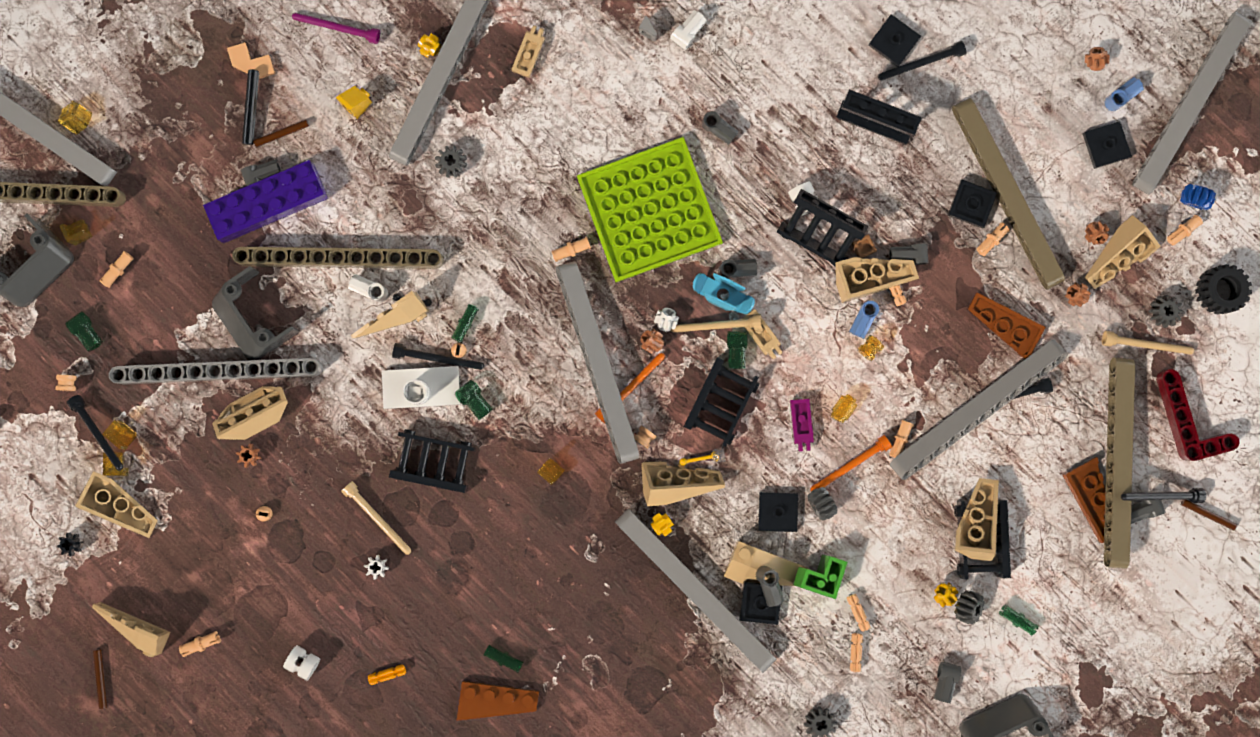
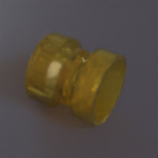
[857,335,884,361]

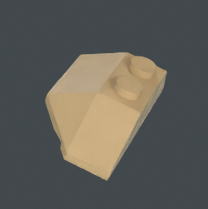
[212,386,288,440]

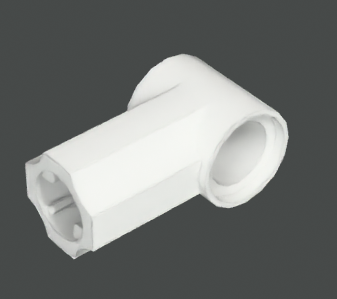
[670,10,707,50]
[348,274,388,302]

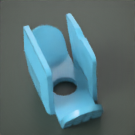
[693,273,755,314]

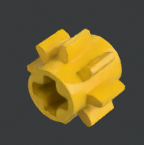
[418,33,442,58]
[650,513,674,536]
[933,582,959,608]

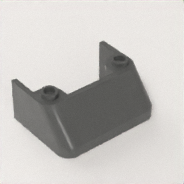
[0,213,74,308]
[212,266,300,360]
[959,694,1054,737]

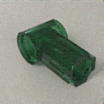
[65,311,103,352]
[727,331,747,369]
[455,380,493,420]

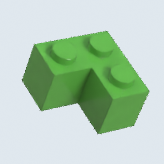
[793,554,847,599]

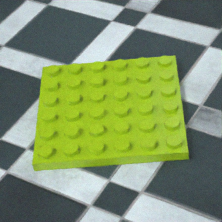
[577,137,723,283]

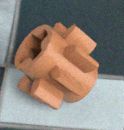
[1085,47,1110,71]
[1084,221,1110,245]
[1065,282,1091,307]
[640,328,664,354]
[236,444,262,468]

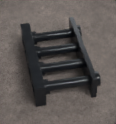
[836,89,922,145]
[777,189,868,267]
[683,357,760,447]
[389,429,476,493]
[954,500,1011,580]

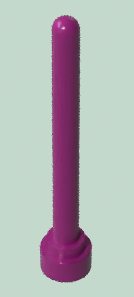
[292,13,381,45]

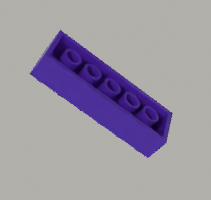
[203,160,329,243]

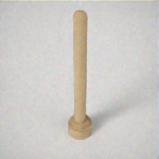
[671,314,762,332]
[1102,330,1194,355]
[341,481,411,555]

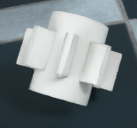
[654,308,679,332]
[364,555,389,580]

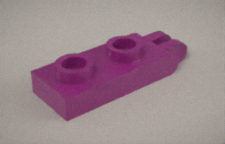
[790,399,814,452]

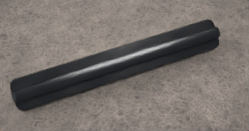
[242,69,259,145]

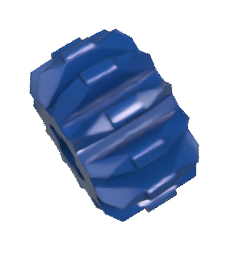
[1180,184,1216,210]

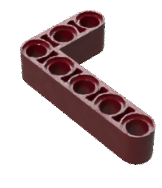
[1156,369,1240,461]

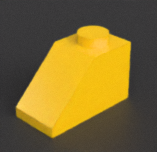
[336,86,372,119]

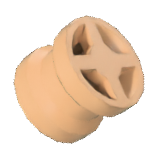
[55,375,77,391]
[634,425,656,449]

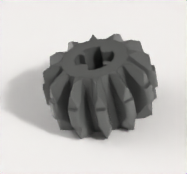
[435,145,467,178]
[1148,295,1184,328]
[808,487,837,521]
[954,590,985,625]
[804,707,837,737]

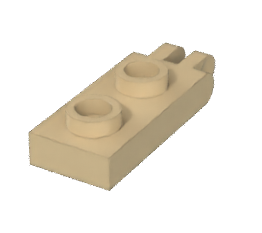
[511,25,545,78]
[742,309,782,360]

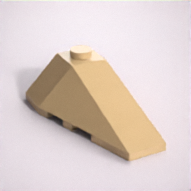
[1085,215,1161,289]
[835,257,919,303]
[351,291,429,339]
[642,461,725,506]
[75,471,158,538]
[955,478,999,561]
[724,540,809,586]
[92,602,171,657]

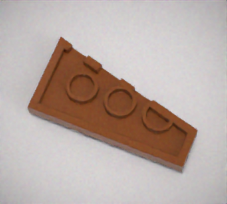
[967,292,1046,359]
[1063,457,1105,543]
[456,681,539,721]

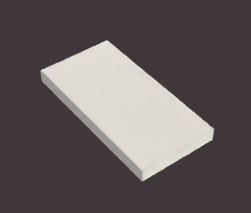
[382,366,461,409]

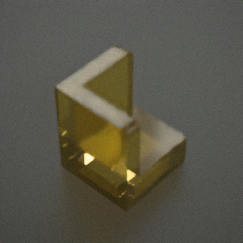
[58,100,92,135]
[59,219,92,246]
[102,420,138,450]
[103,452,129,476]
[537,458,565,485]

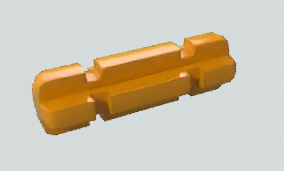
[368,664,406,685]

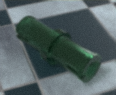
[451,304,479,343]
[999,604,1039,636]
[484,645,524,673]

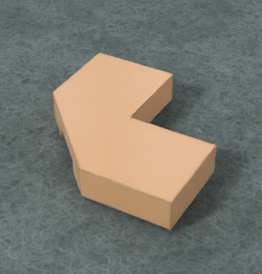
[227,43,275,79]

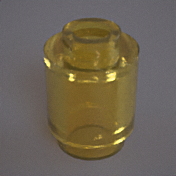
[830,394,858,424]

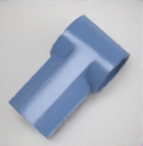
[1105,77,1144,111]
[849,301,879,339]

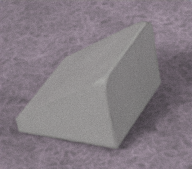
[639,16,657,41]

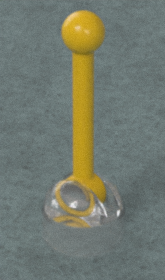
[679,446,726,466]

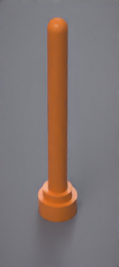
[594,353,665,424]
[810,435,892,491]

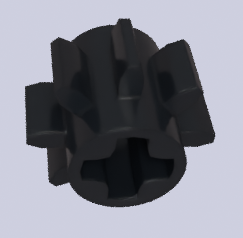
[57,532,84,557]

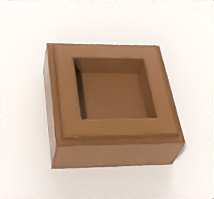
[851,234,877,259]

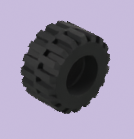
[1195,264,1252,315]

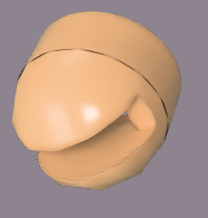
[451,343,467,358]
[256,506,273,522]

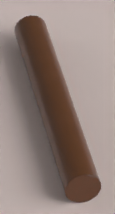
[253,120,309,148]
[1181,500,1237,531]
[93,649,107,709]

